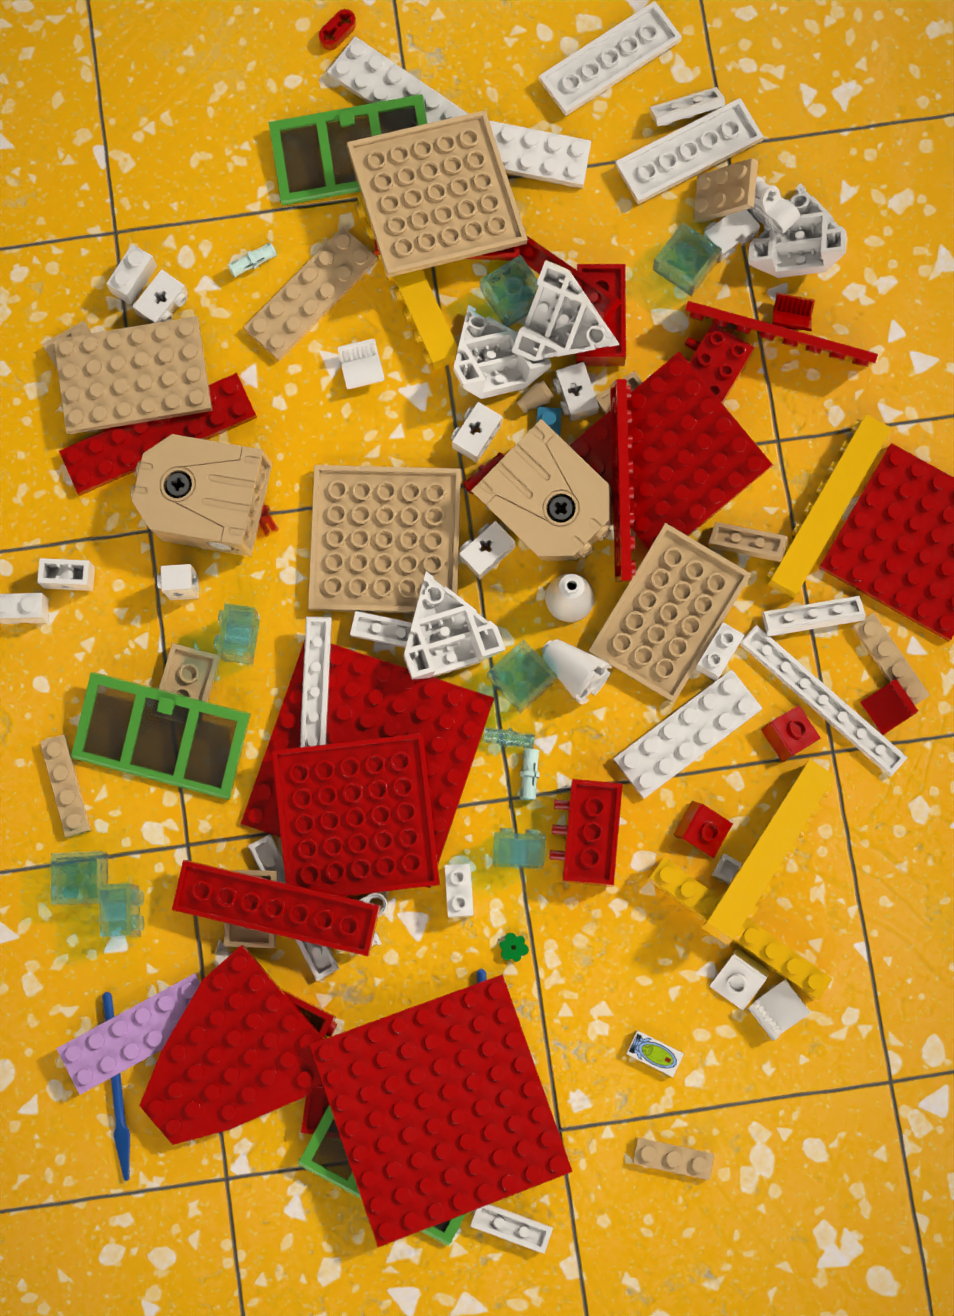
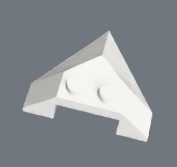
[748,183,847,278]
[512,260,619,361]
[453,305,552,399]
[403,571,505,679]

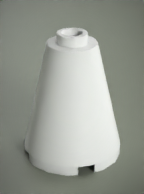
[545,574,595,623]
[542,639,612,704]

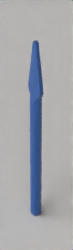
[102,992,130,1181]

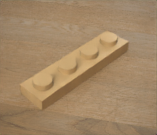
[852,613,930,705]
[40,734,92,838]

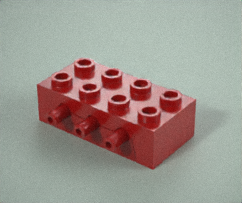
[576,264,626,366]
[684,324,755,403]
[549,779,623,887]

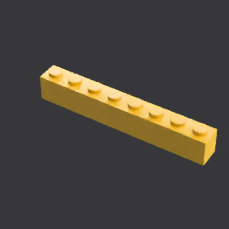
[355,193,458,370]
[767,414,892,599]
[701,759,836,945]
[647,857,833,1000]

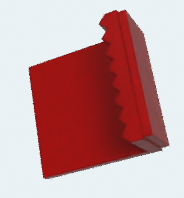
[773,293,815,332]
[860,679,918,735]
[761,705,821,762]
[673,801,733,858]

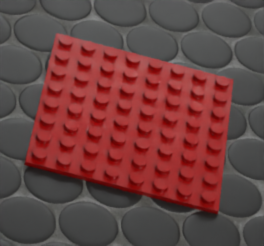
[241,640,495,888]
[309,974,573,1248]

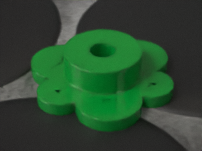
[499,933,529,962]

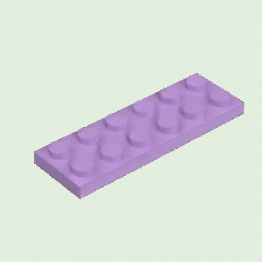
[56,973,200,1095]

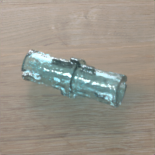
[483,727,535,749]

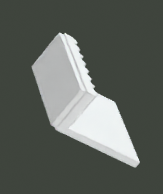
[337,339,385,389]
[709,948,769,1010]
[748,979,811,1040]

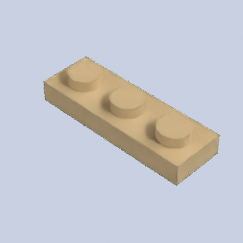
[709,522,788,562]
[633,1137,715,1180]

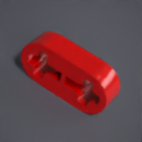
[319,9,356,50]

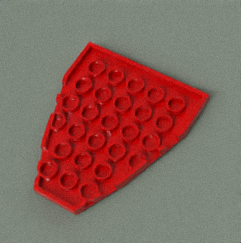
[139,945,324,1145]

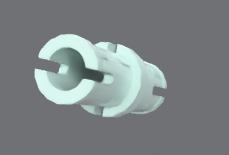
[227,242,277,278]
[520,749,540,800]

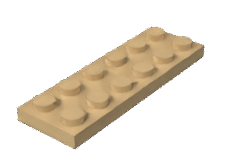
[244,227,378,362]

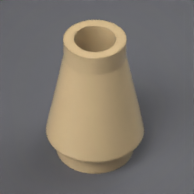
[517,381,554,414]

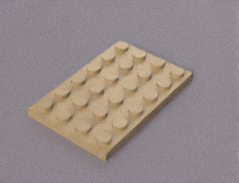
[54,316,212,434]
[588,523,751,702]

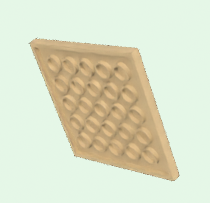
[347,110,528,278]
[308,465,461,613]

